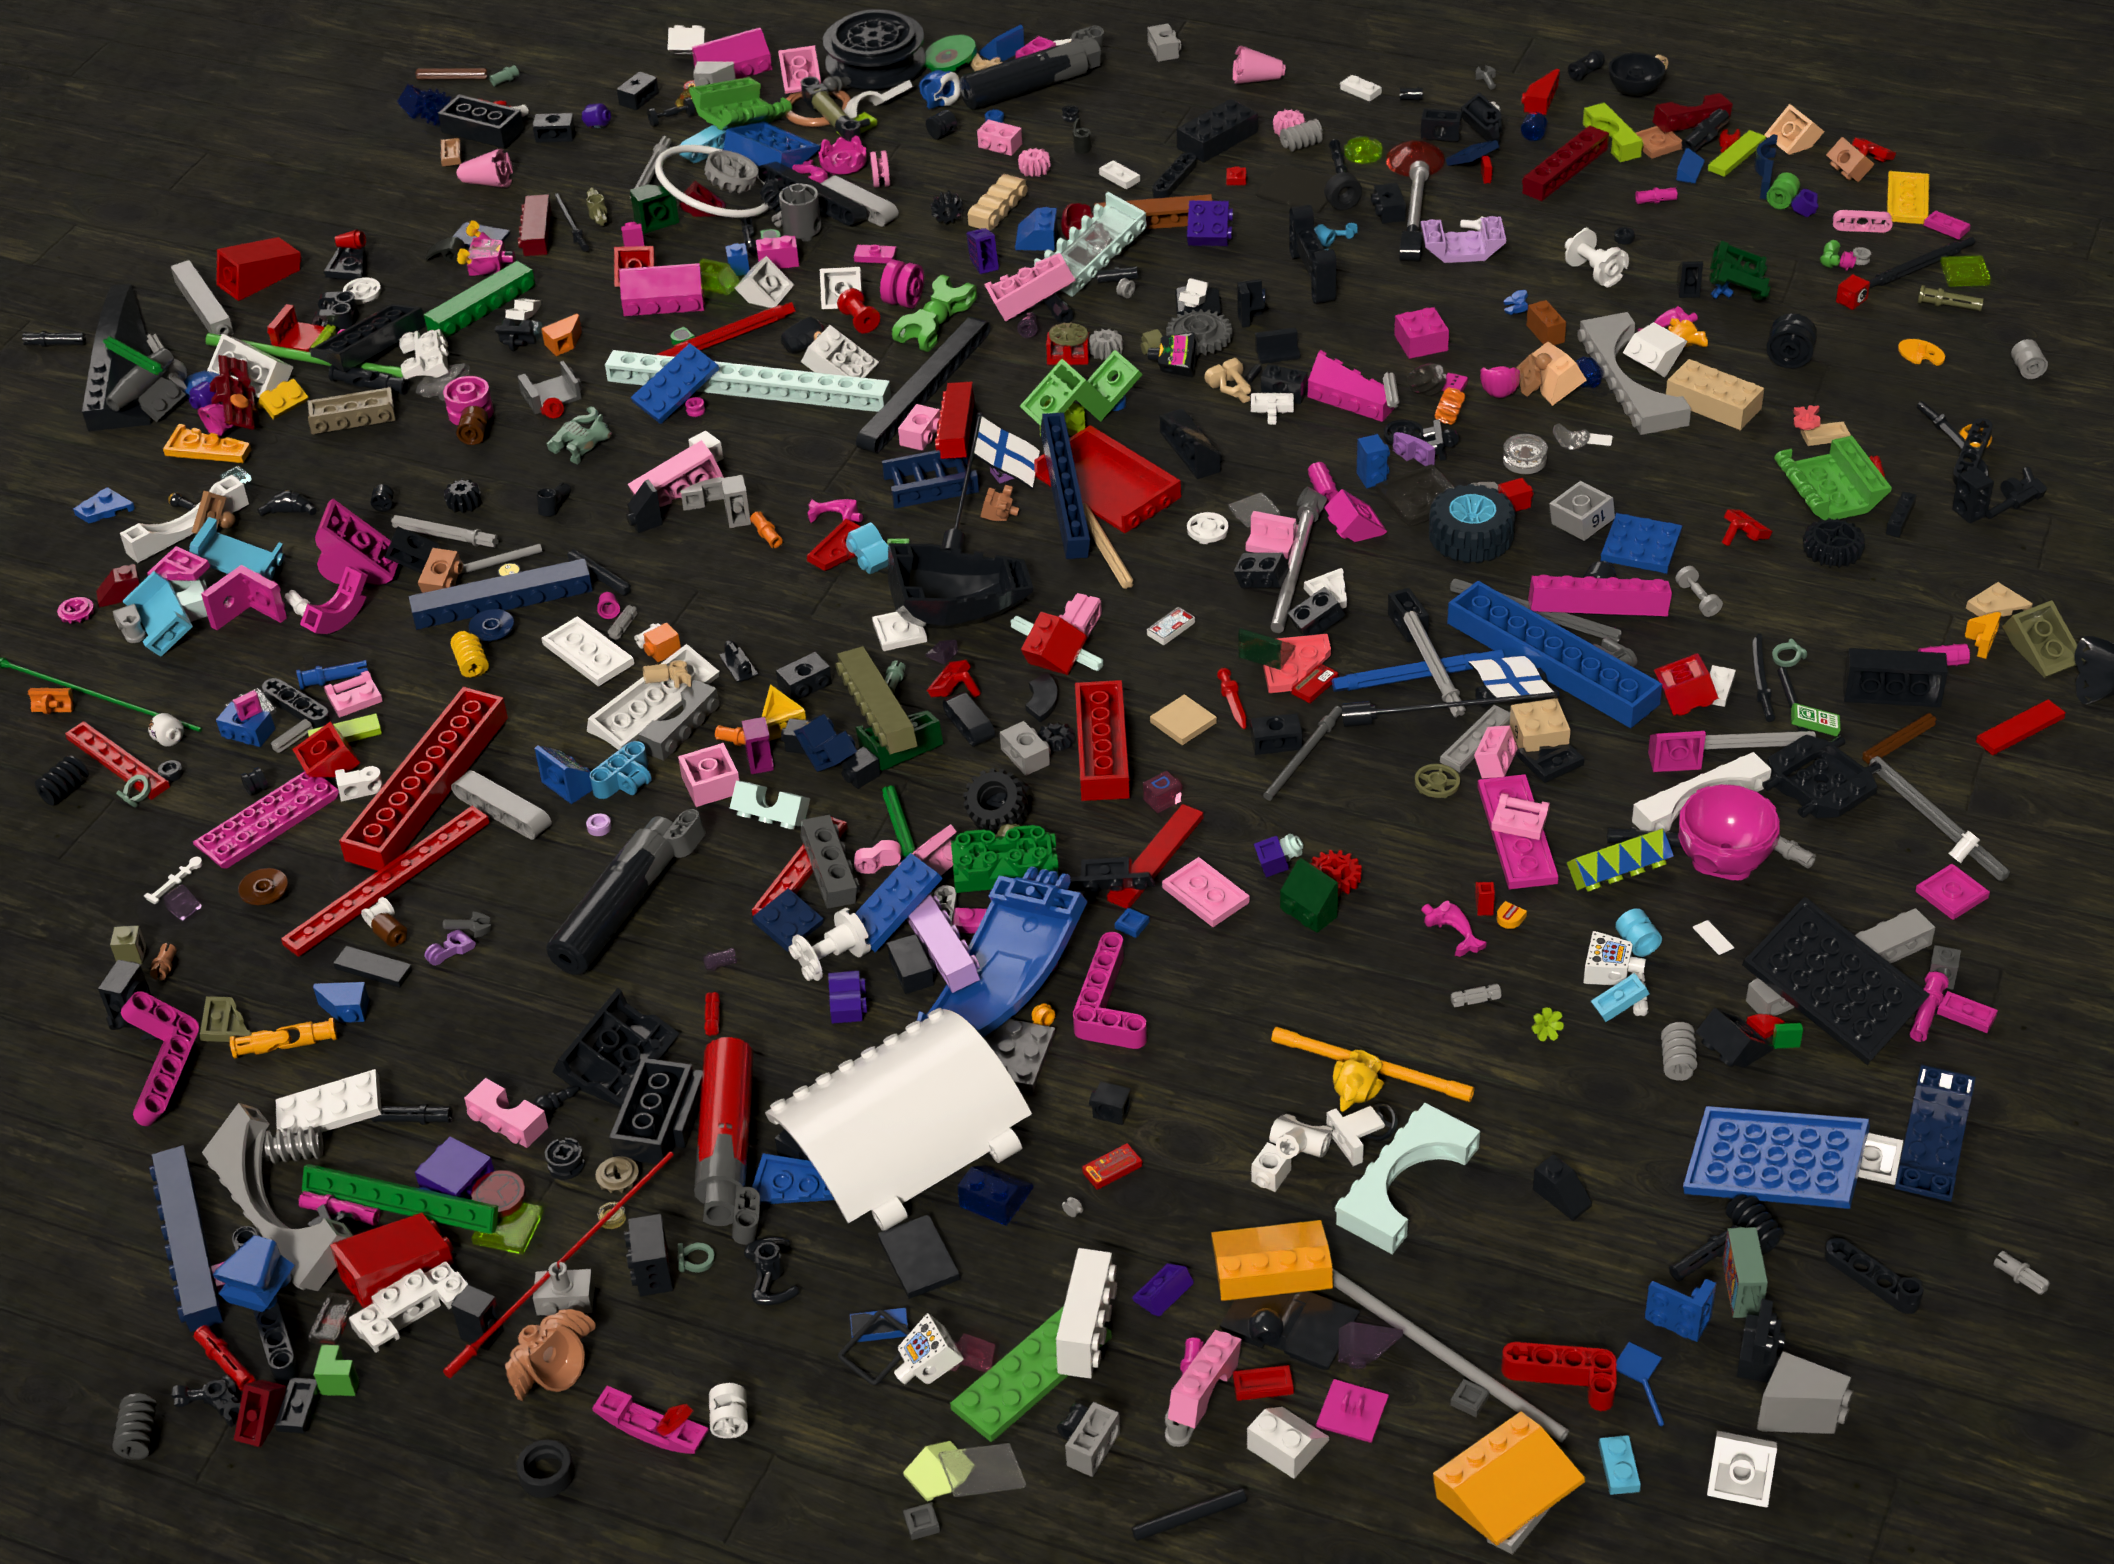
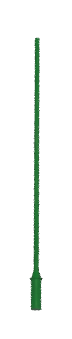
[0,657,202,732]

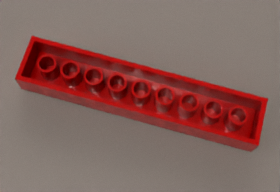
[339,687,508,871]

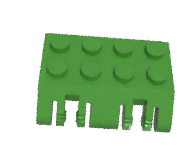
[689,77,792,130]
[1774,436,1892,520]

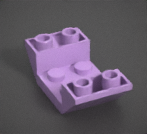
[1421,216,1506,263]

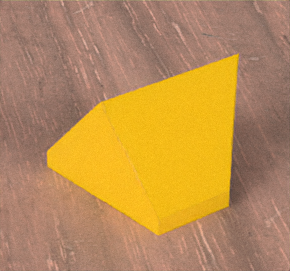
[762,684,806,741]

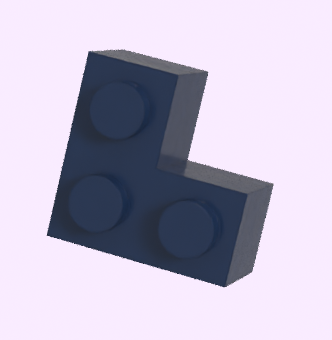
[793,714,857,772]

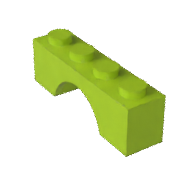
[1583,103,1643,163]

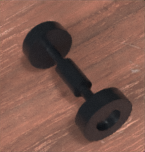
[647,97,695,127]

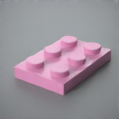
[1162,857,1250,927]

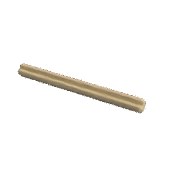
[1083,503,1133,589]

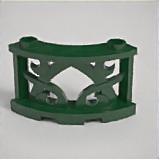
[1709,240,1771,300]

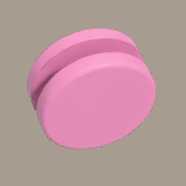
[870,151,890,188]

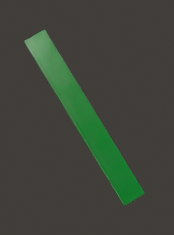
[302,1164,498,1234]

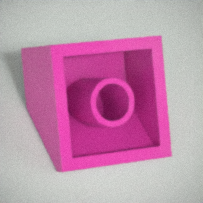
[756,236,799,269]
[1324,489,1387,542]
[1648,731,1706,772]

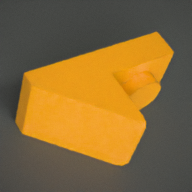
[1965,612,2002,659]

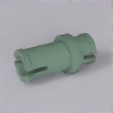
[489,65,519,87]
[885,660,906,694]

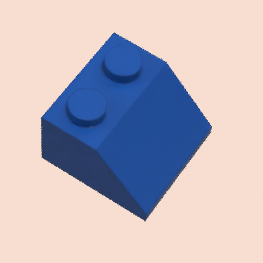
[1015,207,1058,250]

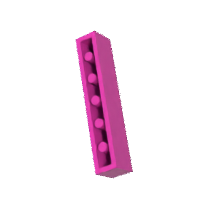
[1528,575,1672,616]

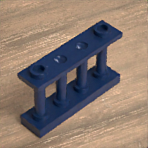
[882,450,979,509]

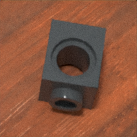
[1929,945,1961,989]

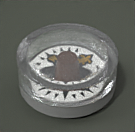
[1503,434,1548,474]

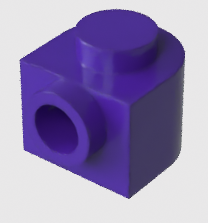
[1791,189,1818,217]

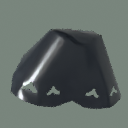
[2074,636,2114,704]

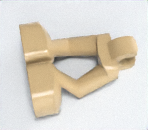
[1205,358,1251,403]

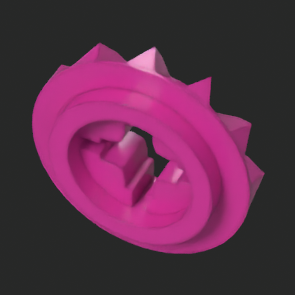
[57,597,94,624]

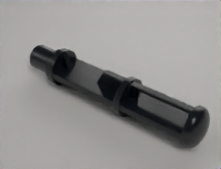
[1329,139,1347,174]
[740,217,756,253]

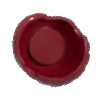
[1061,203,1099,244]

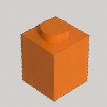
[643,623,681,662]

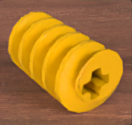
[450,631,489,678]

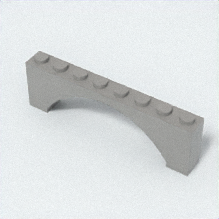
[1577,312,1691,435]
[202,1103,353,1291]

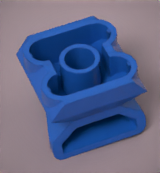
[213,1235,295,1312]

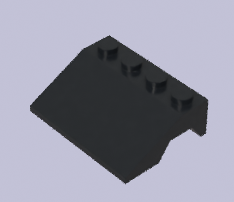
[552,988,680,1107]

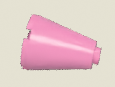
[1233,46,1285,84]
[457,149,513,188]

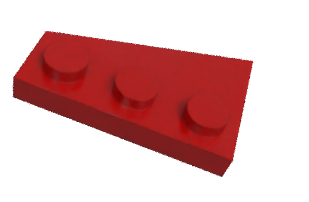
[807,519,861,571]

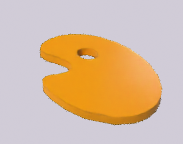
[1898,339,1945,366]

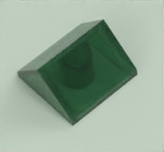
[1238,628,1295,670]

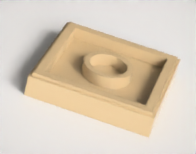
[1150,694,1217,745]

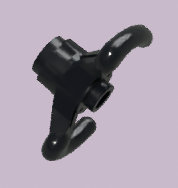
[744,1237,799,1305]

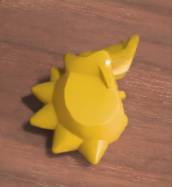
[1333,1050,1384,1112]

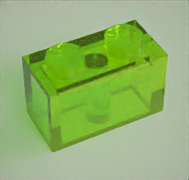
[698,258,740,295]

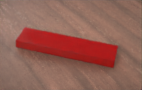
[1976,699,2066,755]

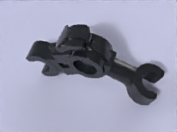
[172,1375,240,1427]

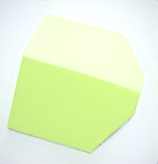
[903,1441,974,1501]

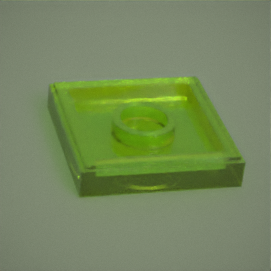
[1940,255,1991,287]
[471,1203,544,1254]

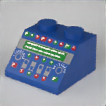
[534,745,592,804]

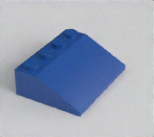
[723,122,820,169]

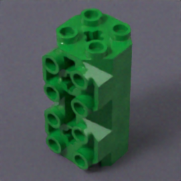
[951,825,1059,893]

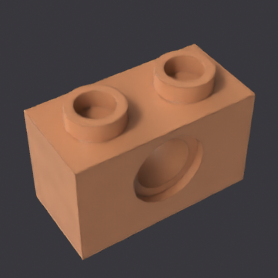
[1826,137,1874,182]
[418,548,463,593]

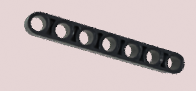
[758,161,867,226]
[232,1226,299,1385]

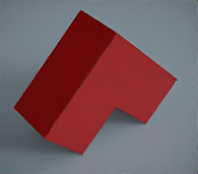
[1475,882,1495,916]

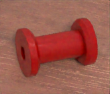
[837,288,880,333]

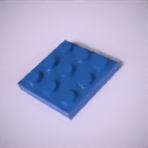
[1601,513,1682,573]

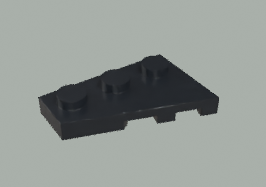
[324,246,365,280]

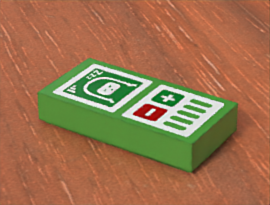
[1791,703,1840,736]

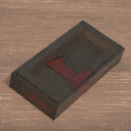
[308,1292,357,1345]

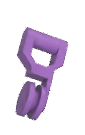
[424,929,476,966]

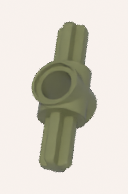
[586,188,607,226]

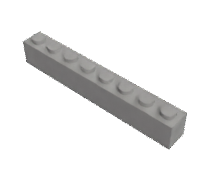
[1746,908,1935,1016]

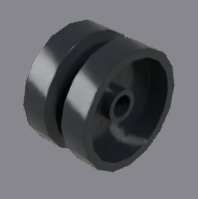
[1767,313,1817,368]

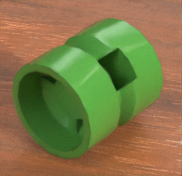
[1766,173,1800,209]

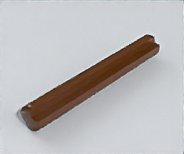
[416,68,488,80]
[1862,713,1937,764]

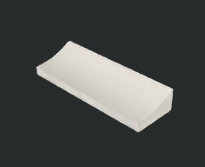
[587,644,720,750]

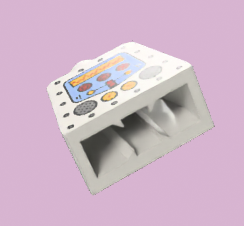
[1583,931,1646,985]
[894,1313,964,1384]

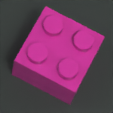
[1394,307,1449,359]

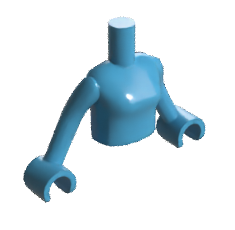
[1314,223,1357,250]

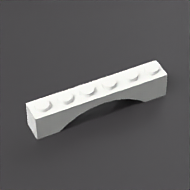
[120,475,249,563]
[1632,752,1771,832]

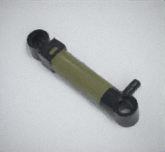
[801,77,871,141]

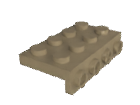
[308,387,395,434]

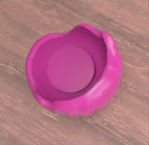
[1480,366,1520,398]

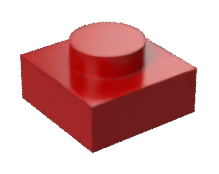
[1226,167,1246,185]

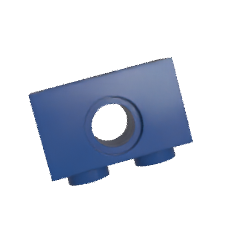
[216,702,275,747]

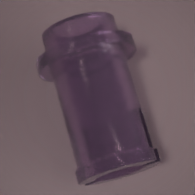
[703,947,737,971]

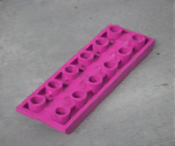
[193,771,339,868]

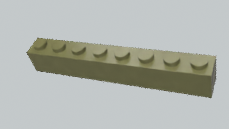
[835,646,917,754]

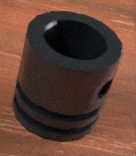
[926,110,957,139]

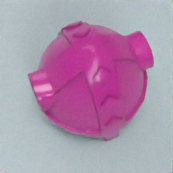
[197,404,233,437]

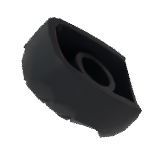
[781,316,825,353]

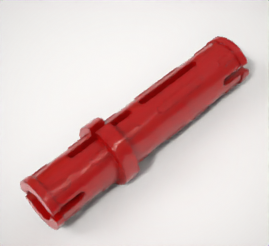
[194,1325,255,1391]

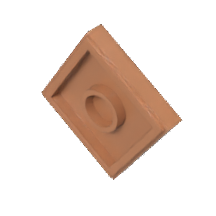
[1636,126,1682,159]

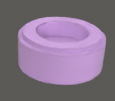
[586,814,611,836]

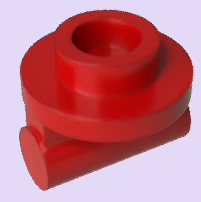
[540,397,564,419]

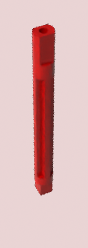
[656,302,795,357]

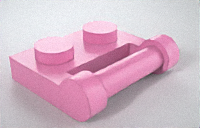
[324,670,383,718]
[1491,793,1550,840]

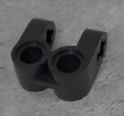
[312,291,358,330]

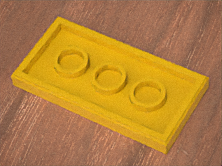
[1887,171,1929,224]

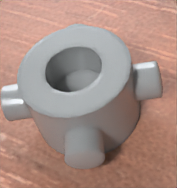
[1062,1197,1083,1217]

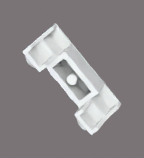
[399,329,449,380]
[349,1261,468,1353]

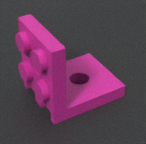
[201,565,287,630]

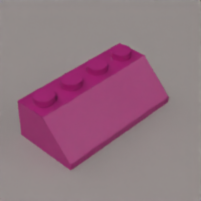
[692,28,772,79]
[619,263,705,316]

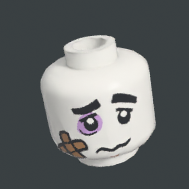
[148,713,184,747]

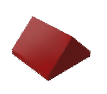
[614,246,657,287]

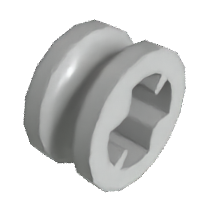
[1853,247,1871,265]
[1116,278,1135,298]

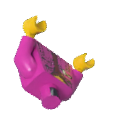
[457,220,515,276]

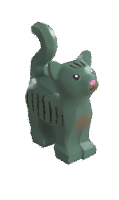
[547,407,612,465]

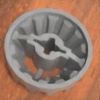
[704,150,758,193]

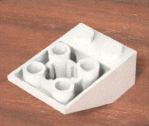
[801,325,879,378]

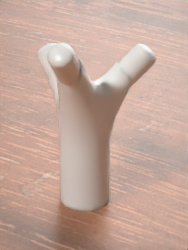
[1460,216,1484,231]

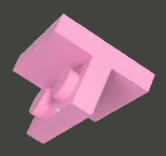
[1246,511,1298,559]
[898,824,957,876]

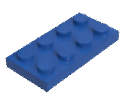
[631,343,720,424]
[855,853,943,952]

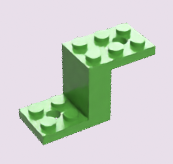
[1020,350,1143,426]

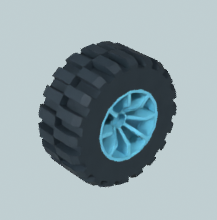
[1429,484,1515,563]

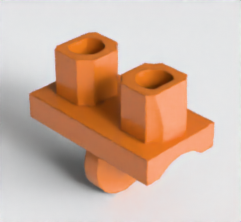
[28,688,74,714]

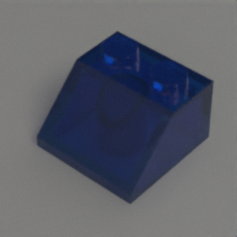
[958,1165,1033,1226]

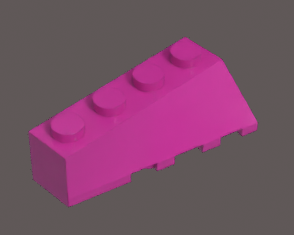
[1308,350,1394,422]

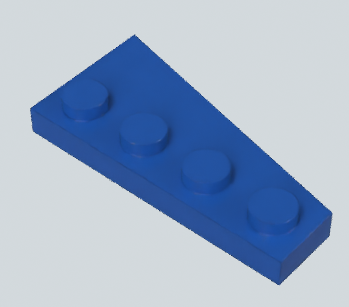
[752,1154,835,1205]

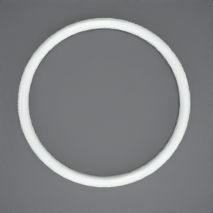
[655,145,770,218]

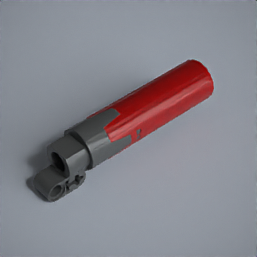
[694,1037,760,1245]

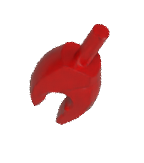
[1719,129,1741,153]

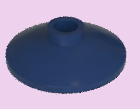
[469,609,514,641]

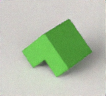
[314,1345,359,1396]

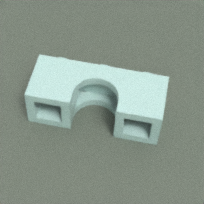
[169,575,208,622]
[730,780,810,830]

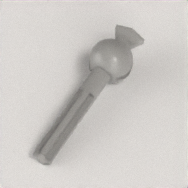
[147,334,187,391]

